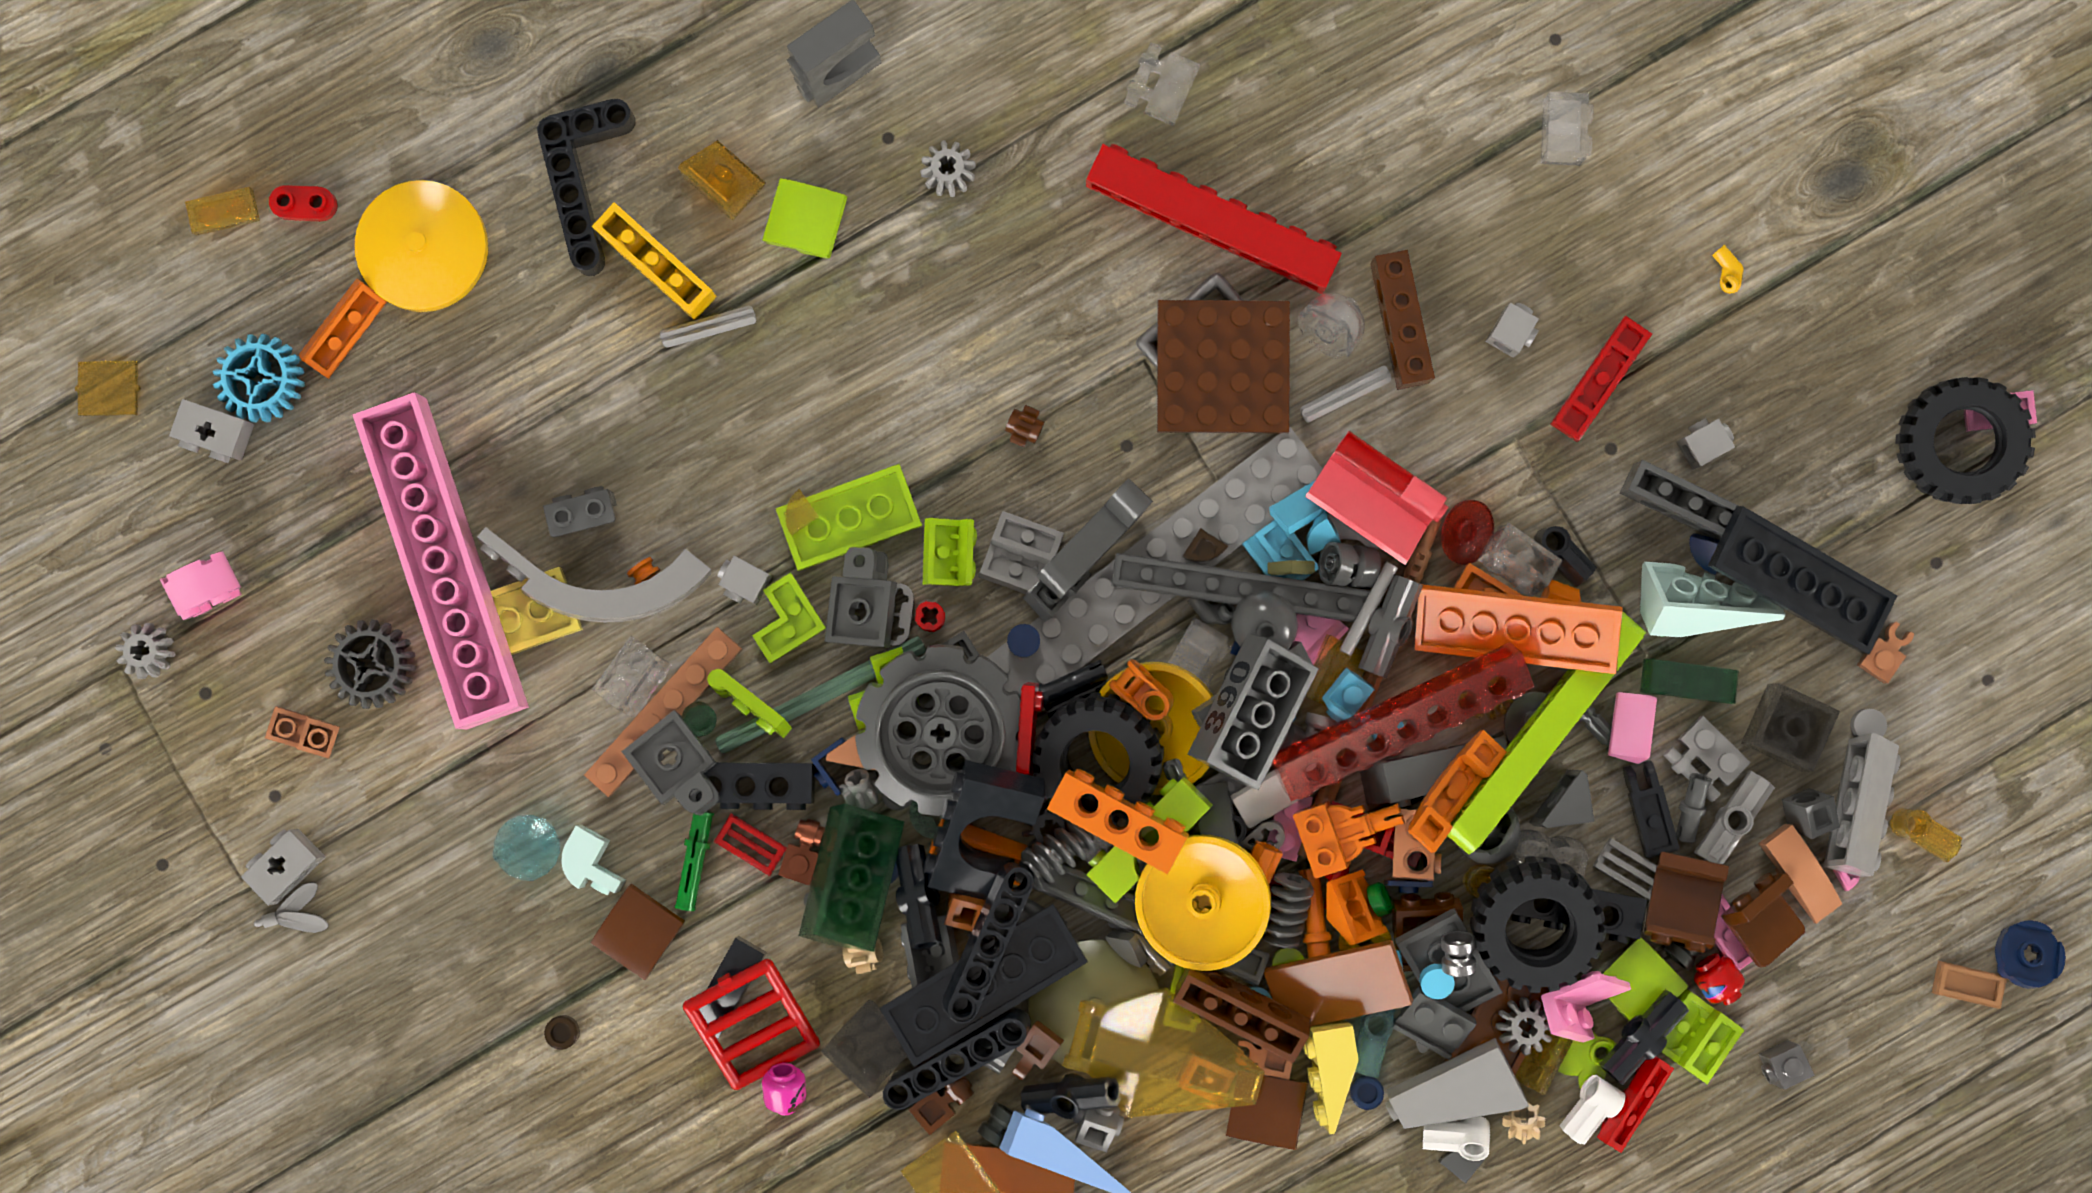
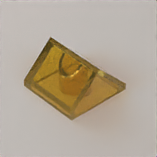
[678,140,766,221]

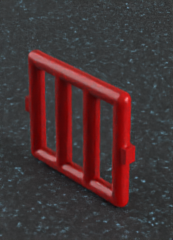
[682,959,820,1090]

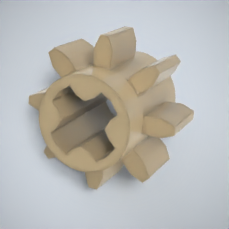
[843,931,883,974]
[1502,1103,1545,1144]

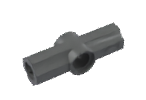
[1358,574,1423,678]

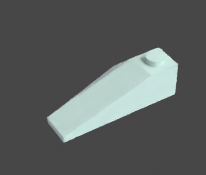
[1640,561,1786,637]

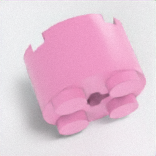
[160,551,242,620]

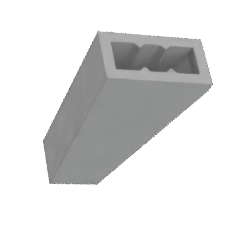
[1385,1038,1529,1129]

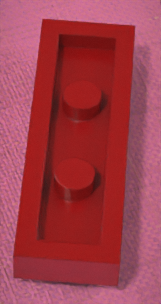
[1597,1056,1674,1153]

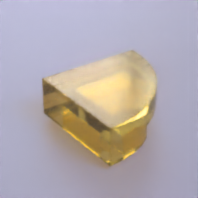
[786,489,819,535]

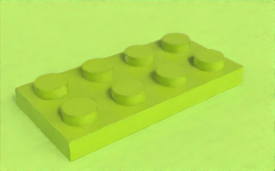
[775,464,922,571]

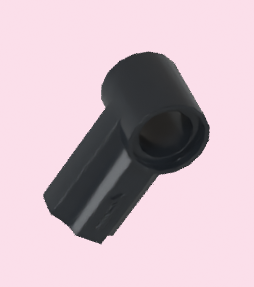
[1533,526,1597,587]

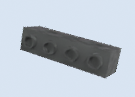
[1619,460,1762,540]

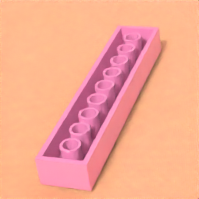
[353,392,529,730]

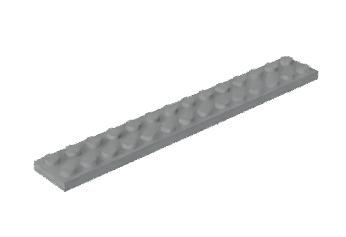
[924,426,1322,758]

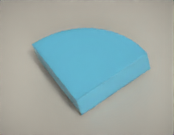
[1306,512,1341,555]

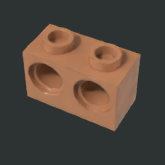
[1393,809,1442,881]

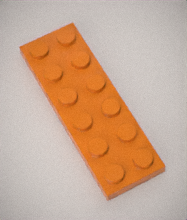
[1415,584,1623,674]

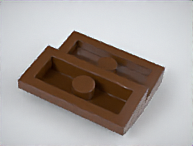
[590,884,685,980]
[1226,1069,1308,1150]

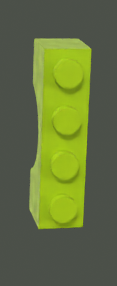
[1087,776,1213,903]

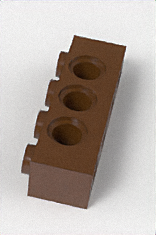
[1370,249,1435,390]
[1173,968,1311,1063]

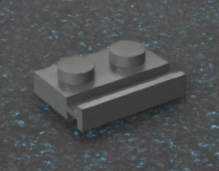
[1392,986,1476,1060]

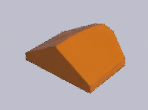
[1326,870,1387,946]

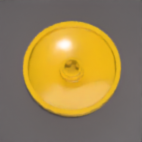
[355,180,488,312]
[1088,662,1213,795]
[1135,834,1271,971]

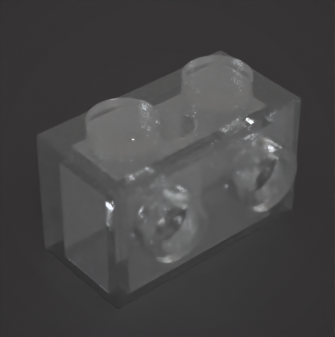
[1478,522,1562,597]

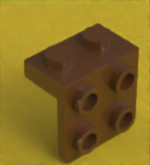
[1721,872,1805,968]

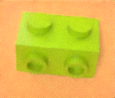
[922,518,977,587]

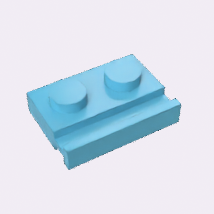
[1242,520,1319,581]

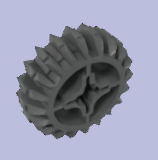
[324,619,416,709]

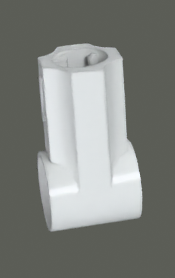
[1559,1075,1626,1145]
[1423,1116,1490,1161]

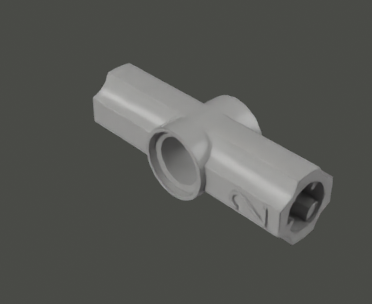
[1694,771,1775,865]

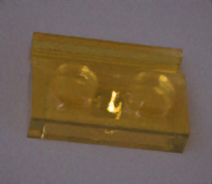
[1305,634,1365,707]

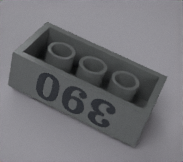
[1187,634,1319,790]

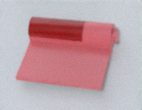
[1305,431,1449,565]

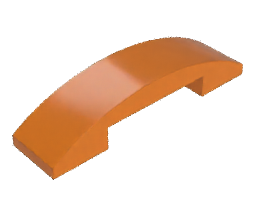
[1408,730,1507,853]

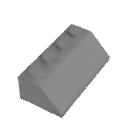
[1823,733,1901,877]

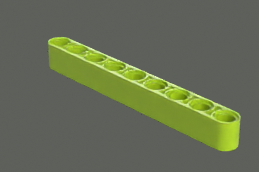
[1447,612,1646,854]

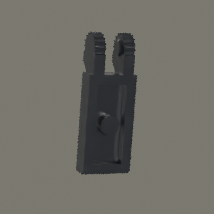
[1623,760,1680,858]

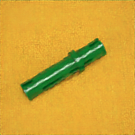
[674,811,714,911]

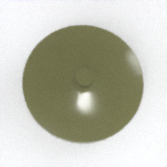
[1029,939,1162,1074]

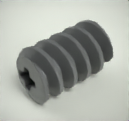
[1021,820,1096,890]
[1262,872,1314,949]

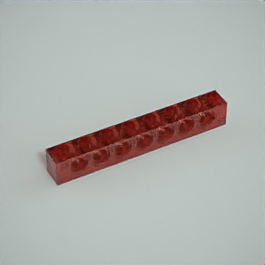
[1272,642,1535,802]

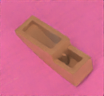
[1758,824,1842,924]

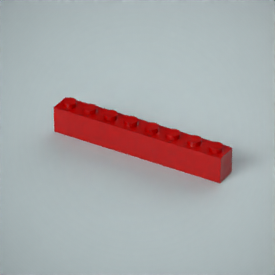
[1086,144,1342,294]

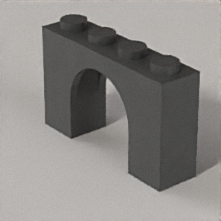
[787,0,882,108]

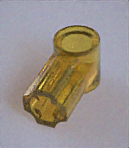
[1890,809,1962,862]

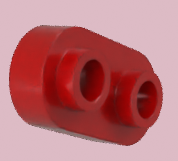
[269,185,338,222]

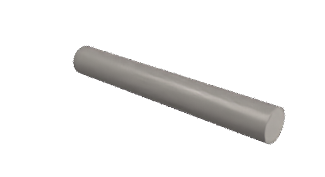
[1339,562,1398,656]

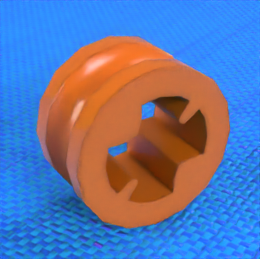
[627,557,661,585]

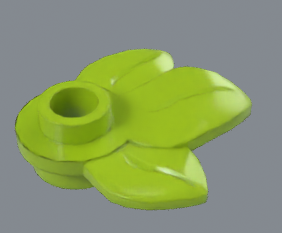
[1553,1032,1616,1090]

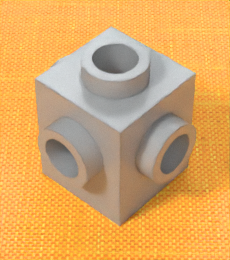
[1073,1101,1124,1153]

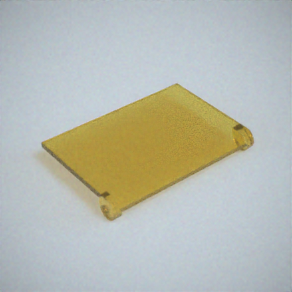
[901,1131,1000,1193]

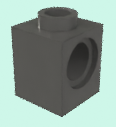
[1782,788,1840,839]

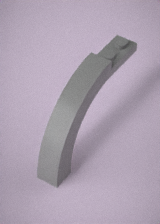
[477,527,712,623]

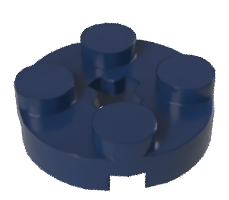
[1995,920,2066,989]

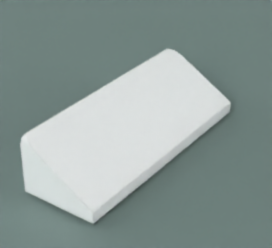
[1230,746,1334,828]

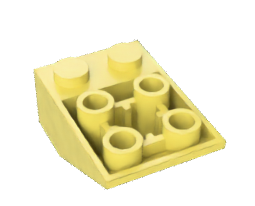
[1303,1019,1359,1134]

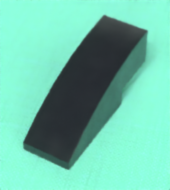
[690,936,767,1039]

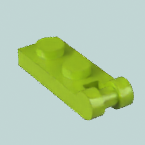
[707,669,792,738]

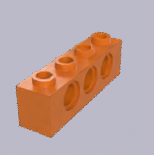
[1047,768,1190,875]

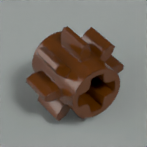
[1005,405,1045,447]

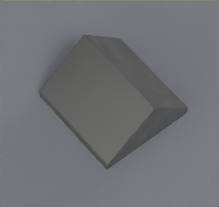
[1529,770,1594,828]

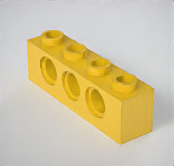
[592,202,717,321]

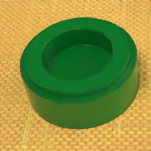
[1367,882,1393,917]

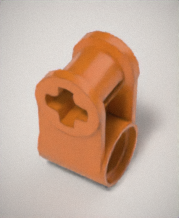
[1109,659,1174,721]

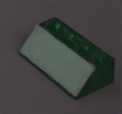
[798,803,905,952]

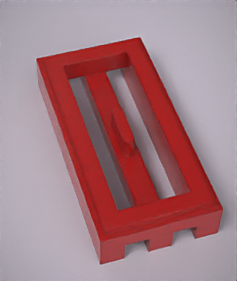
[713,813,787,876]

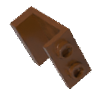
[1644,852,1729,953]

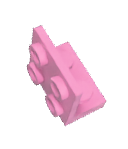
[1541,971,1631,1043]

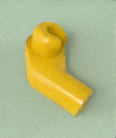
[1712,245,1744,294]

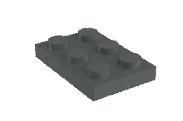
[1395,908,1503,1012]

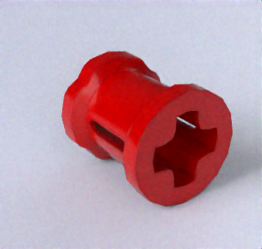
[915,601,946,632]

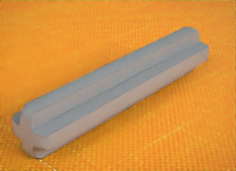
[660,305,756,348]
[1300,366,1392,423]

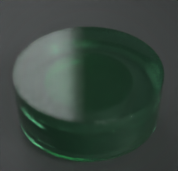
[682,702,717,737]

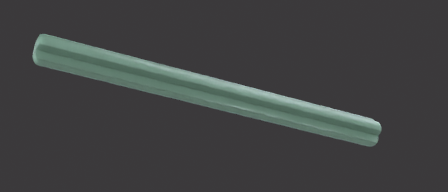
[715,636,926,753]

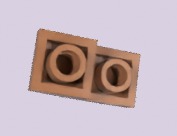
[265,706,340,759]

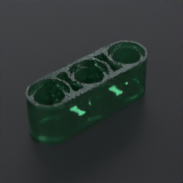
[1640,659,1739,704]

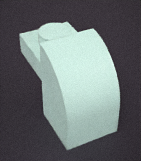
[562,825,626,895]

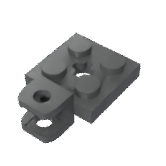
[825,547,897,648]
[621,710,720,815]

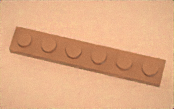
[584,627,743,797]

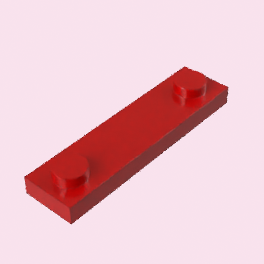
[1550,315,1652,442]
[1016,682,1044,776]

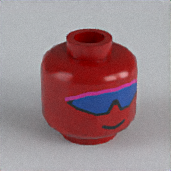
[1694,953,1745,1005]

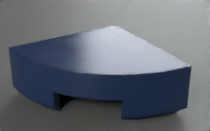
[1689,533,1720,575]

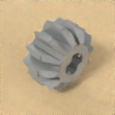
[920,140,976,197]
[115,623,176,679]
[1496,997,1552,1055]

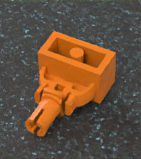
[1293,800,1405,879]

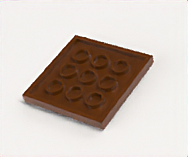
[1157,300,1290,434]

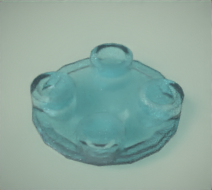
[493,815,560,881]

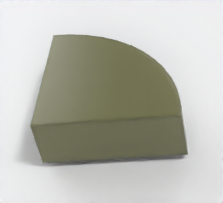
[1267,560,1315,576]

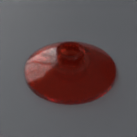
[1441,500,1494,565]

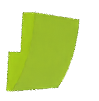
[762,178,847,259]
[1603,937,1689,1021]
[1661,989,1744,1085]

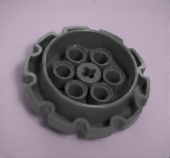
[855,644,1021,816]

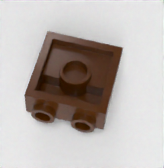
[1392,892,1464,972]

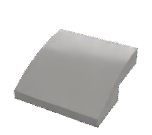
[979,511,1064,594]

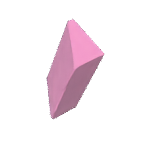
[1608,692,1657,764]

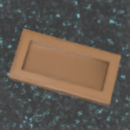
[1931,961,2007,1009]

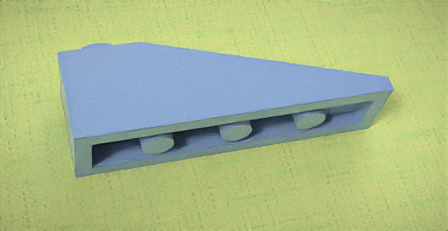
[1000,1108,1131,1193]

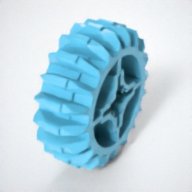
[213,334,305,423]

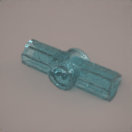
[1355,1009,1396,1078]

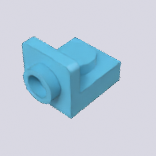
[1322,667,1375,727]

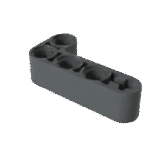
[1037,479,1153,599]

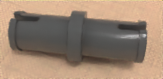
[1675,773,1712,843]

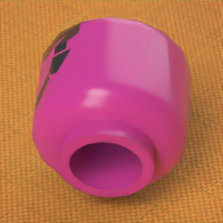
[762,1063,807,1115]

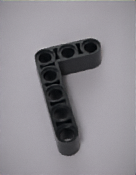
[537,99,635,276]

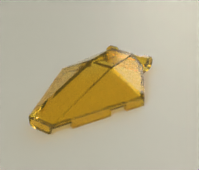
[1062,987,1265,1118]

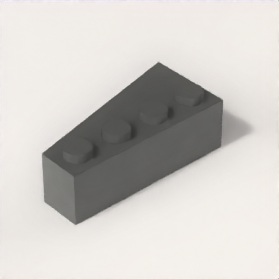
[1359,736,1507,807]

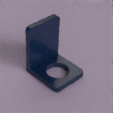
[811,737,847,796]
[1384,856,1433,893]

